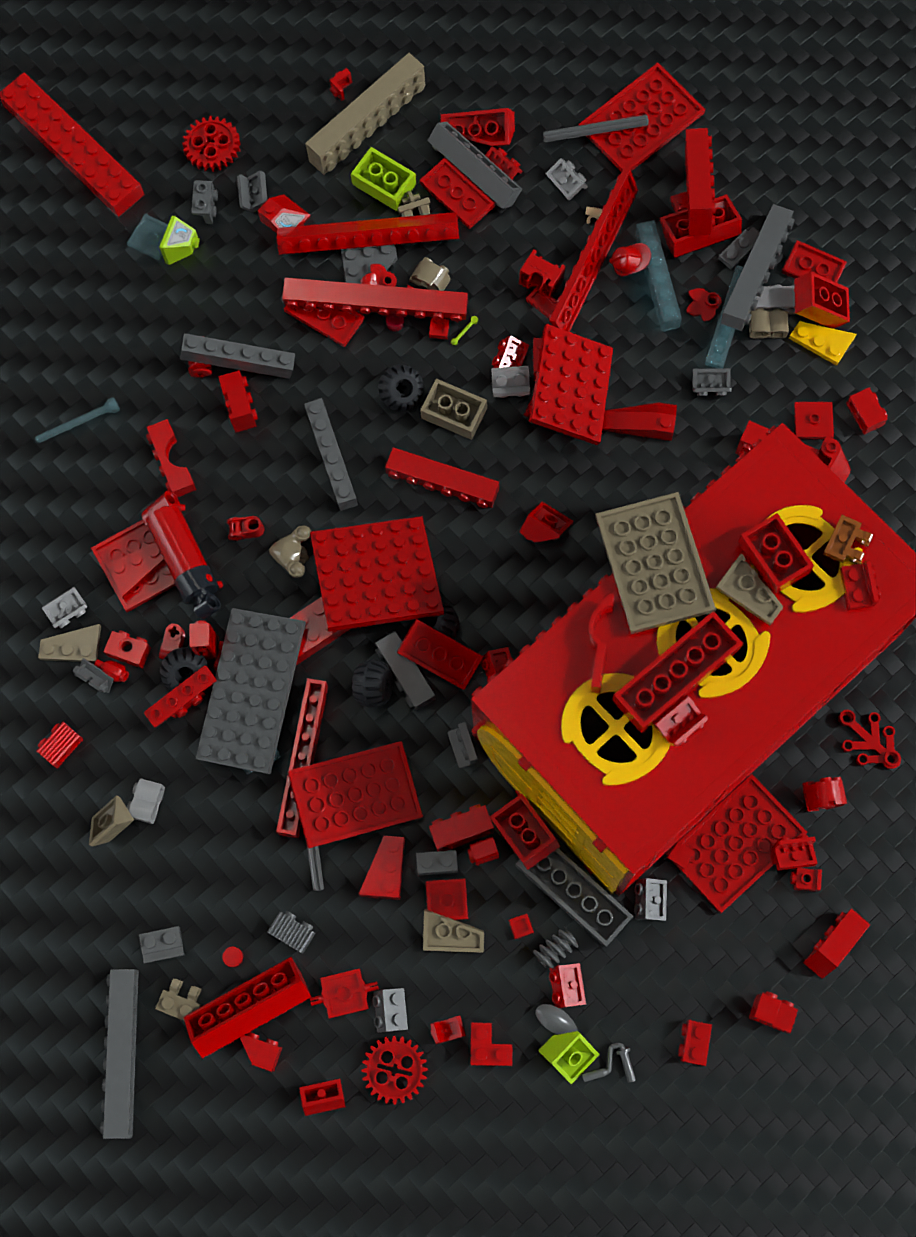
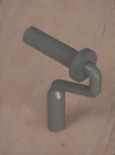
[582,1042,636,1083]

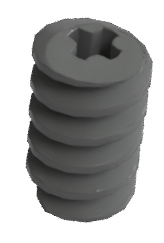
[533,926,579,968]

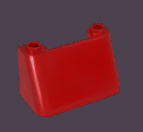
[817,435,851,483]

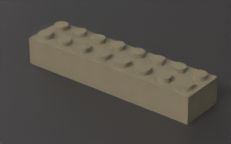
[306,53,425,175]

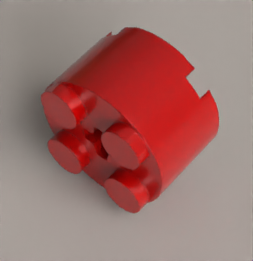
[802,777,847,812]

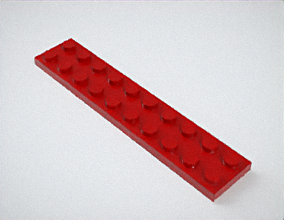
[549,168,638,332]

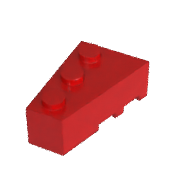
[218,370,258,433]
[359,836,405,900]
[803,908,870,979]

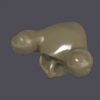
[269,525,311,578]

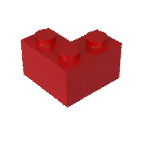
[749,991,798,1033]
[471,1023,512,1066]

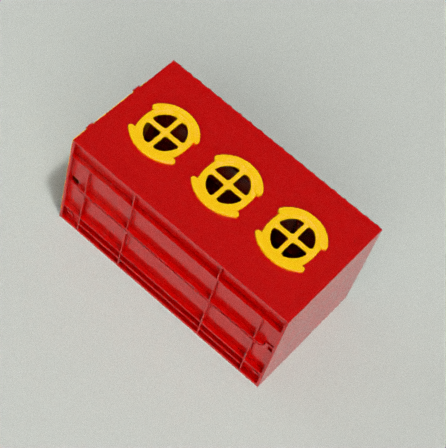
[471,422,916,897]

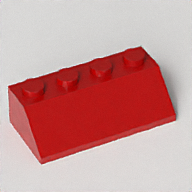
[660,194,742,258]

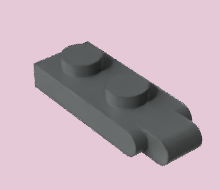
[718,227,760,270]

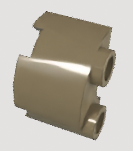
[409,257,451,291]

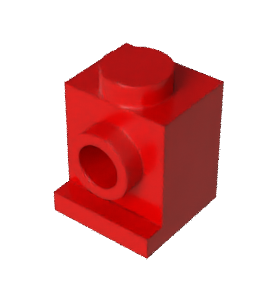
[790,868,822,892]

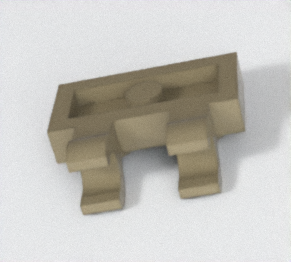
[155,978,201,1021]

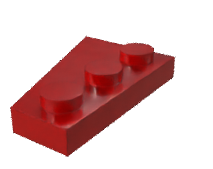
[107,542,165,599]

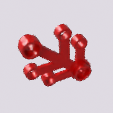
[838,710,901,769]

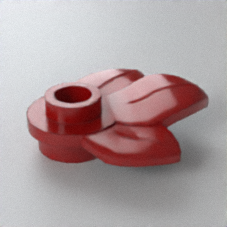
[360,264,397,287]
[686,288,721,321]

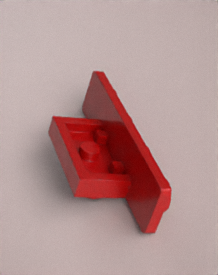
[144,666,217,727]

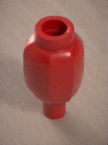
[94,659,129,682]

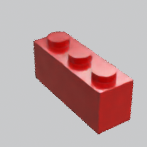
[190,621,219,660]

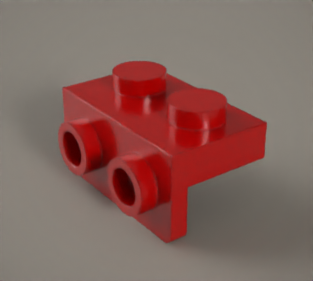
[653,695,708,747]
[772,835,818,870]

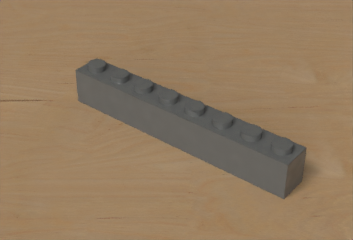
[721,204,795,331]
[100,969,139,1139]

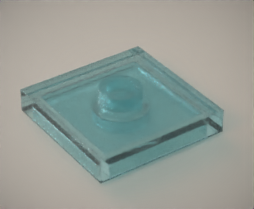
[127,214,168,260]

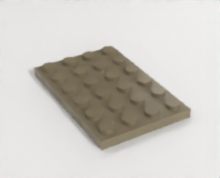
[596,492,716,634]

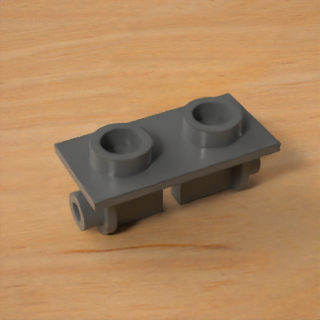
[73,658,114,693]

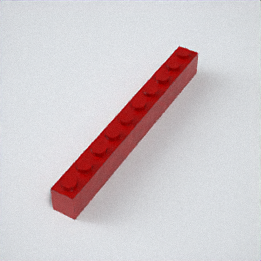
[277,212,459,254]
[282,278,468,322]

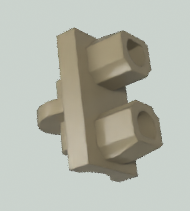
[397,191,430,217]

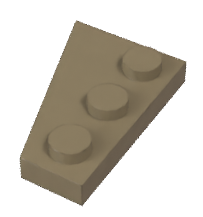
[716,553,783,626]
[38,624,101,663]
[423,909,484,953]

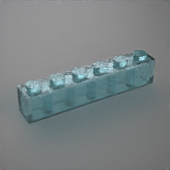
[635,220,682,331]

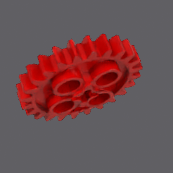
[182,116,241,172]
[361,1036,428,1105]

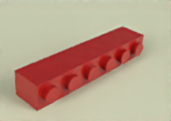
[385,447,499,508]

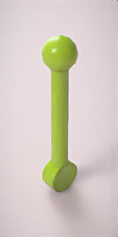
[451,316,478,345]

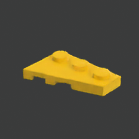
[789,321,857,366]

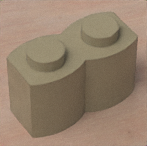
[749,309,789,338]

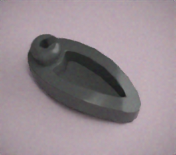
[536,1004,578,1035]

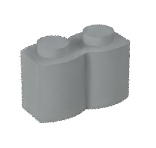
[127,779,165,824]

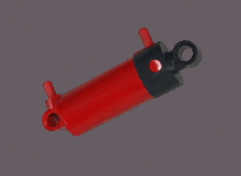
[141,491,223,619]

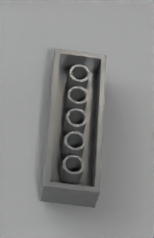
[516,848,633,948]

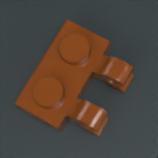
[823,515,873,564]

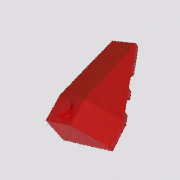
[441,108,515,146]
[602,402,677,441]

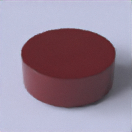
[386,314,404,331]

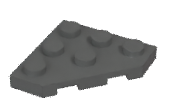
[341,244,397,284]

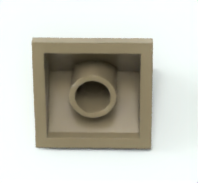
[89,795,134,846]

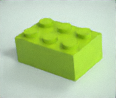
[351,147,416,211]

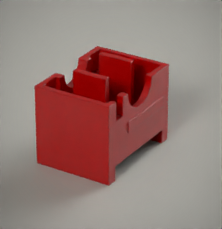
[519,250,566,298]

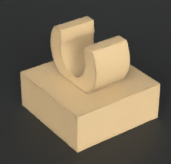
[585,206,602,224]

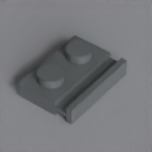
[139,926,185,964]

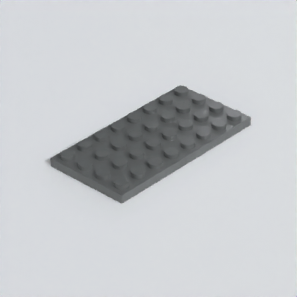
[196,608,306,774]

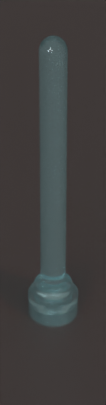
[35,397,120,443]

